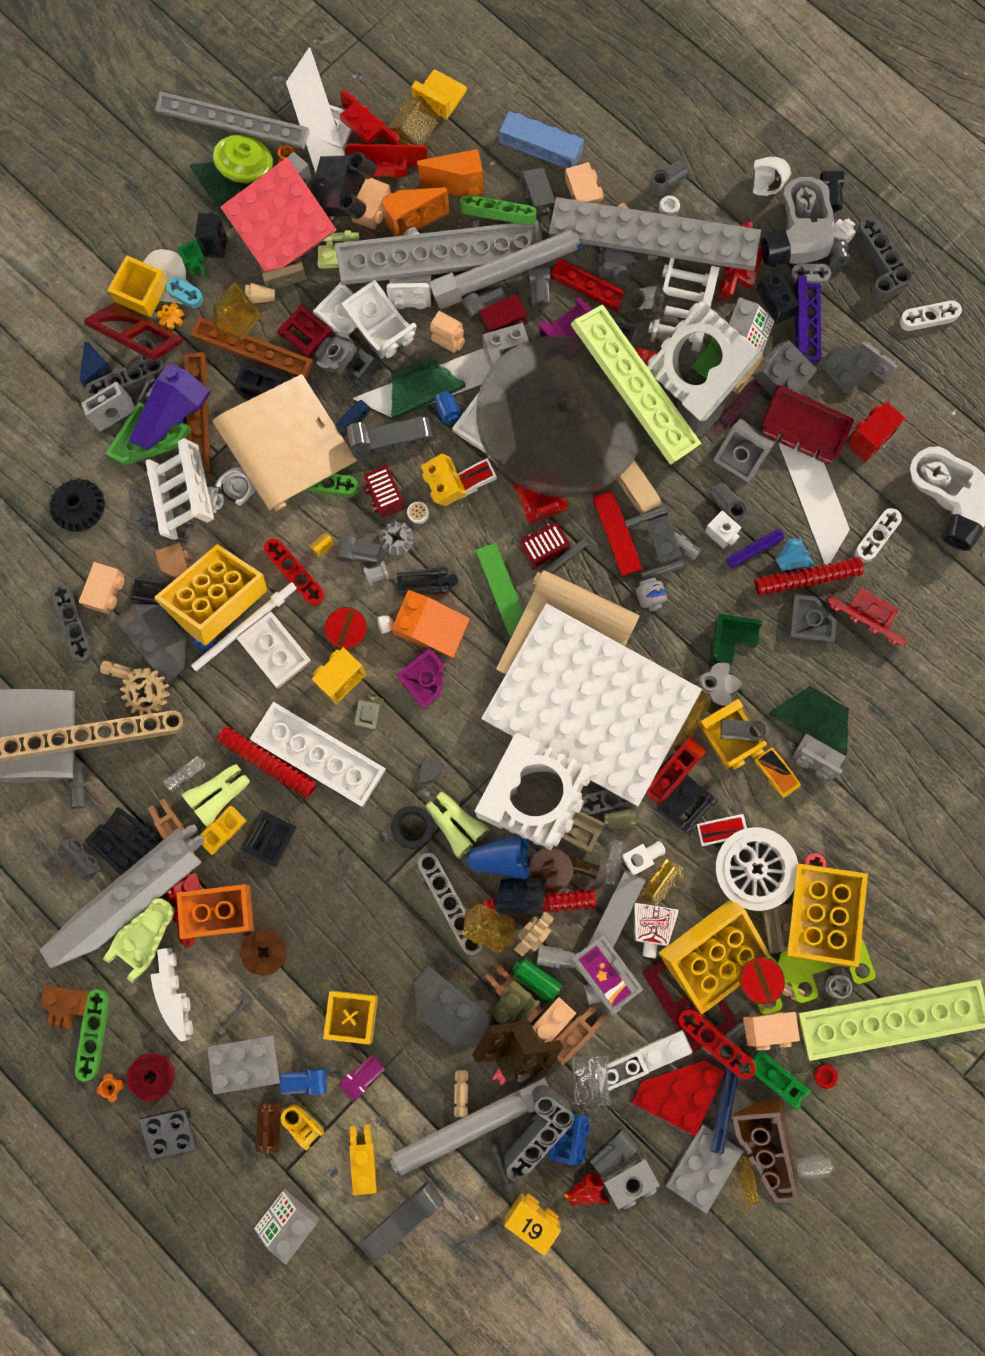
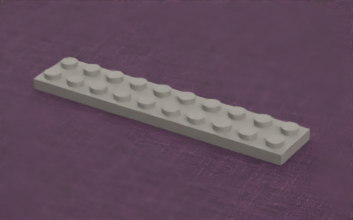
[549,197,761,271]
[335,220,542,285]

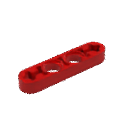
[264,538,325,606]
[679,1008,756,1079]

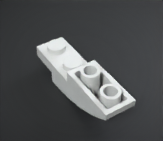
[150,948,193,1041]
[597,1030,693,1092]

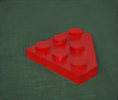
[631,1060,725,1137]

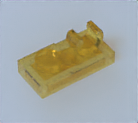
[681,692,711,738]
[641,859,685,906]

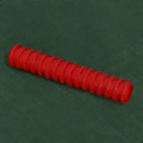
[755,557,864,597]
[217,726,317,799]
[483,888,596,920]

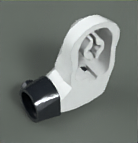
[910,447,985,551]

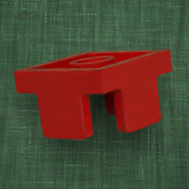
[513,468,568,525]

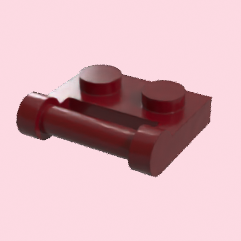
[277,305,333,359]

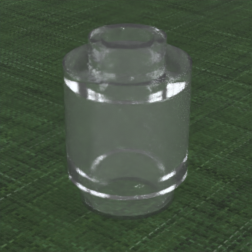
[797,1153,834,1181]

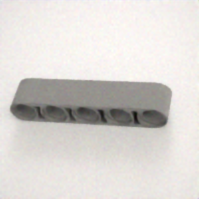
[418,853,483,955]
[576,869,646,973]

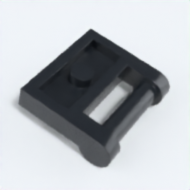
[658,775,718,835]
[241,810,297,867]

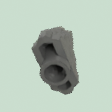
[597,246,638,280]

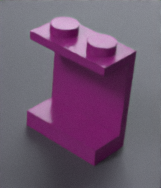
[539,297,592,362]

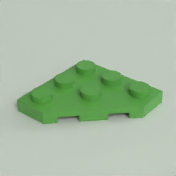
[105,402,191,466]

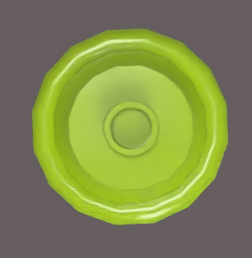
[212,135,274,184]

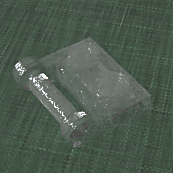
[572,1056,612,1106]

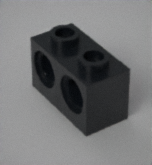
[195,212,228,259]
[756,270,799,324]
[235,364,284,398]

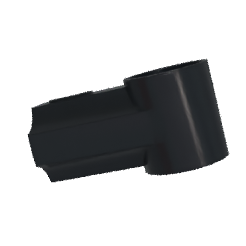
[820,170,844,213]

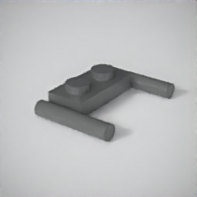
[625,506,685,580]

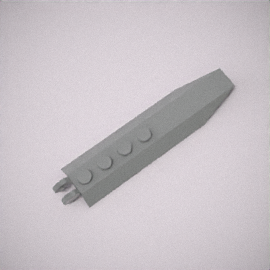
[40,824,205,968]

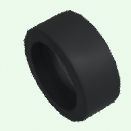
[391,806,434,849]

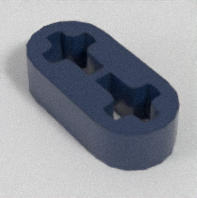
[336,400,371,436]

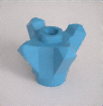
[775,538,814,572]

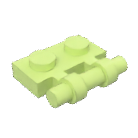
[318,230,360,268]

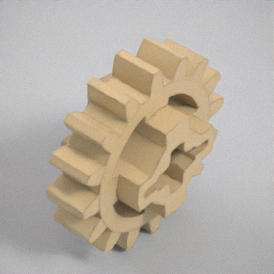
[120,668,170,715]
[514,911,554,957]

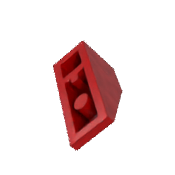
[645,737,707,806]

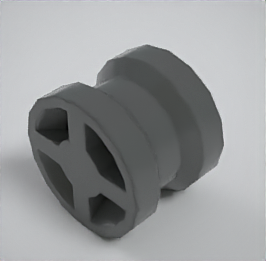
[829,241,851,267]

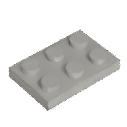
[207,1035,280,1095]
[665,1124,743,1214]

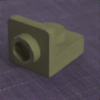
[354,693,384,729]

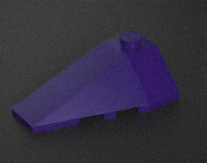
[129,363,211,450]

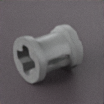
[363,561,390,586]

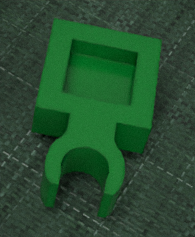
[177,240,205,278]

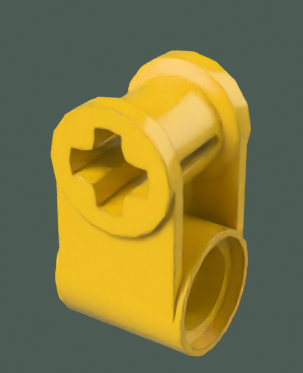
[281,1104,324,1151]

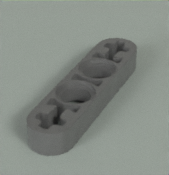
[51,583,93,663]

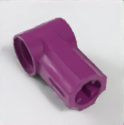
[338,1054,385,1102]

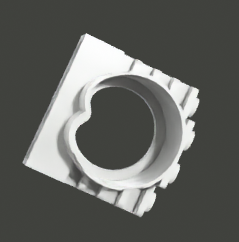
[647,301,763,421]
[475,733,592,851]

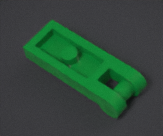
[745,1050,812,1111]

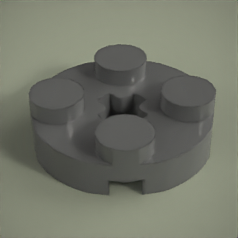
[316,333,357,374]

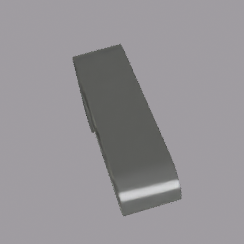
[855,217,912,303]
[85,338,166,398]
[347,417,434,458]
[504,1085,574,1182]
[358,1181,444,1264]

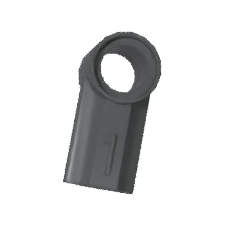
[649,160,689,197]
[529,266,550,309]
[462,286,505,321]
[709,482,747,525]
[336,536,381,564]
[720,719,767,743]
[590,1128,639,1178]

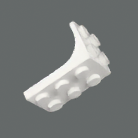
[387,275,431,309]
[341,280,417,359]

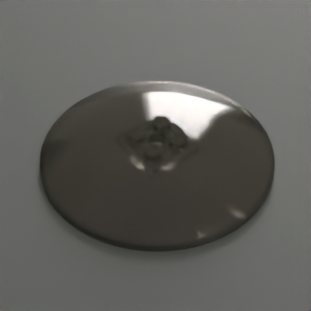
[476,336,646,497]

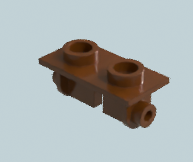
[256,1103,281,1154]

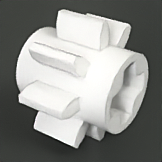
[834,218,856,243]
[207,487,224,513]

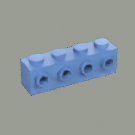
[499,111,584,169]

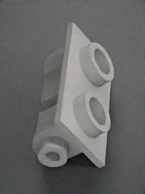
[858,342,898,382]

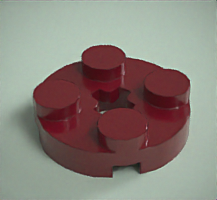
[127,1052,175,1101]

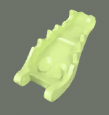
[103,899,175,983]

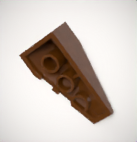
[732,1099,799,1203]

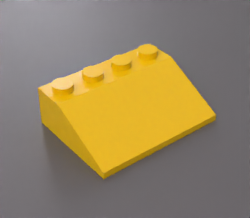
[154,544,267,646]
[787,864,868,968]
[659,900,771,1015]

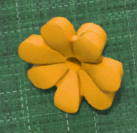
[157,303,184,329]

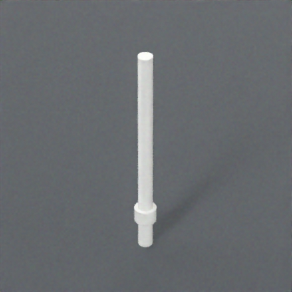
[191,582,297,671]

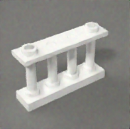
[648,258,720,352]
[146,438,214,541]

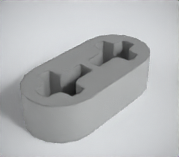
[790,264,831,286]

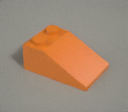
[417,149,484,197]
[381,187,449,237]
[392,590,470,659]
[177,884,254,939]

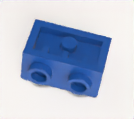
[548,1112,590,1165]

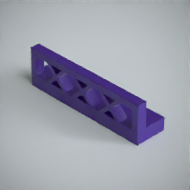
[794,275,821,363]

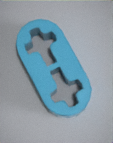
[166,277,203,309]

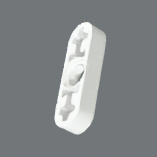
[899,301,962,331]
[855,508,902,563]

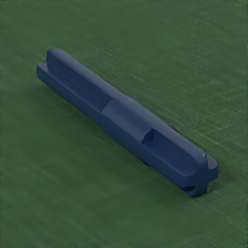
[710,1059,741,1154]

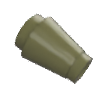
[605,809,637,831]

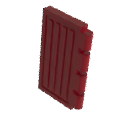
[760,385,855,465]

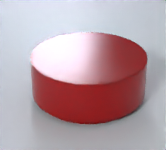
[813,1064,838,1089]

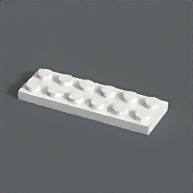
[250,702,386,807]

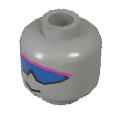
[636,578,667,612]

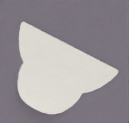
[143,249,195,304]

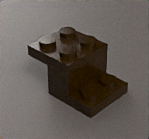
[472,1020,564,1083]

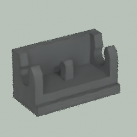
[519,167,555,216]

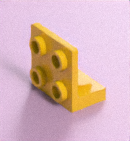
[411,70,467,120]

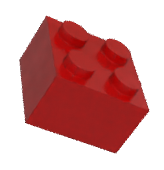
[847,401,905,463]

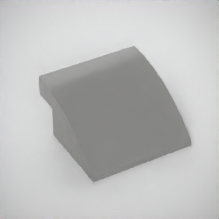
[0,689,75,784]

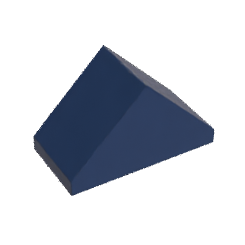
[79,342,113,388]

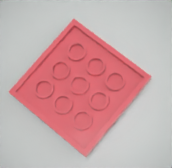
[221,158,337,273]

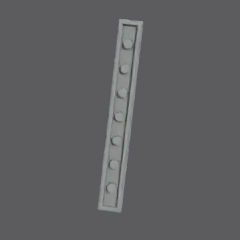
[154,91,310,150]

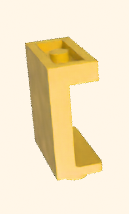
[698,699,767,770]

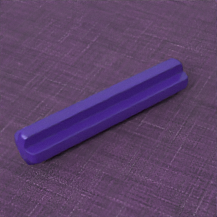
[726,529,785,568]

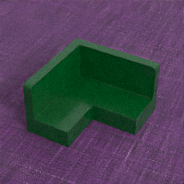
[710,613,763,665]

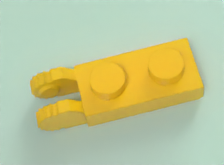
[349,1124,377,1195]

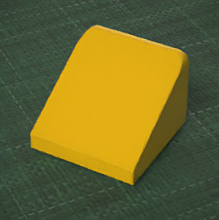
[309,533,334,557]

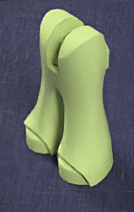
[181,764,250,827]
[425,792,490,859]

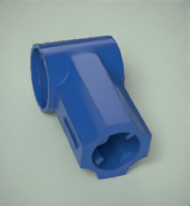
[279,1069,327,1095]

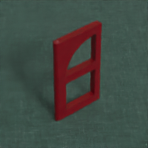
[84,302,184,361]
[642,960,738,1054]

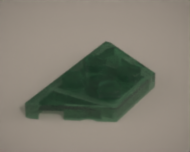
[189,162,250,229]
[391,357,466,420]
[769,686,849,756]

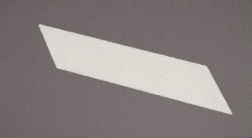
[286,48,345,220]
[353,348,523,418]
[777,434,850,565]

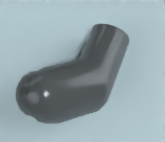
[725,1021,745,1057]

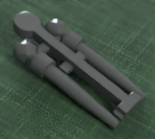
[133,506,195,543]

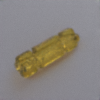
[737,1155,760,1205]

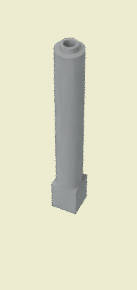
[429,229,580,310]
[390,1077,548,1176]

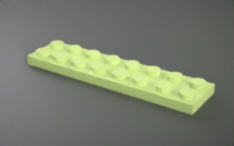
[570,304,701,465]
[797,980,985,1061]

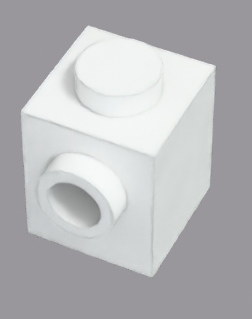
[705,511,741,549]

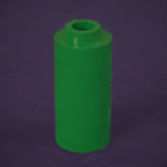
[511,958,563,1004]

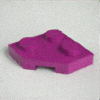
[396,648,444,709]

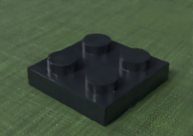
[496,878,546,915]

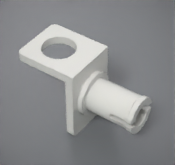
[622,841,665,875]

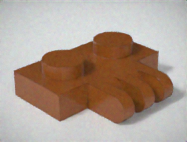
[40,985,88,1030]

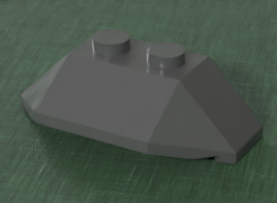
[115,604,187,684]
[414,965,499,1046]

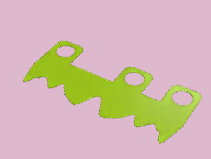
[748,939,875,1015]

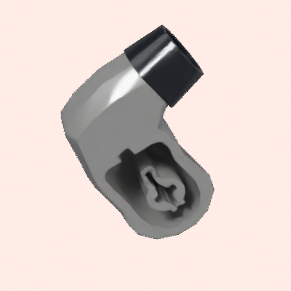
[761,177,834,267]

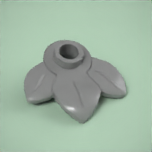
[698,663,742,706]

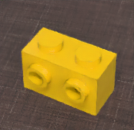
[421,454,467,506]

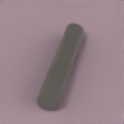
[544,538,588,574]

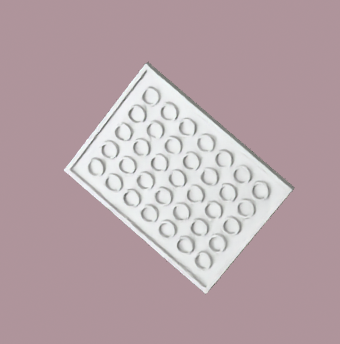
[481,603,702,806]

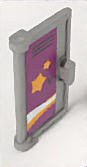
[570,935,643,1016]

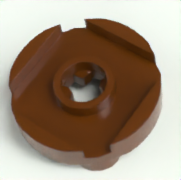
[239,929,287,976]

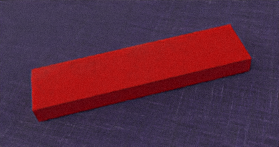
[550,258,632,314]
[593,491,642,577]

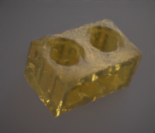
[463,904,515,953]

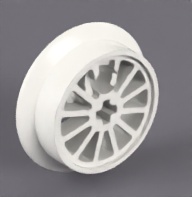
[716,827,798,911]

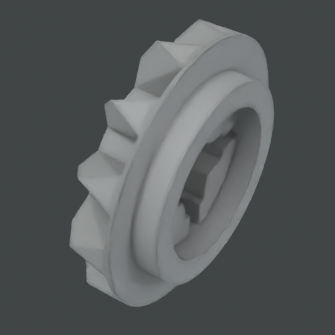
[379,521,414,555]

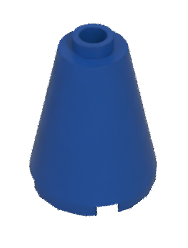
[466,834,530,879]

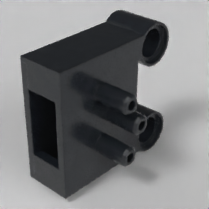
[311,152,377,219]

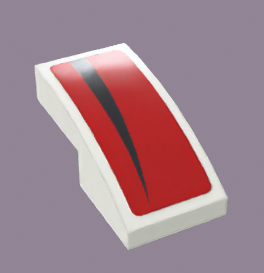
[458,458,497,498]
[697,814,747,846]

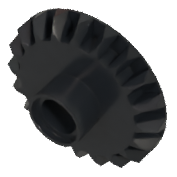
[49,478,105,532]

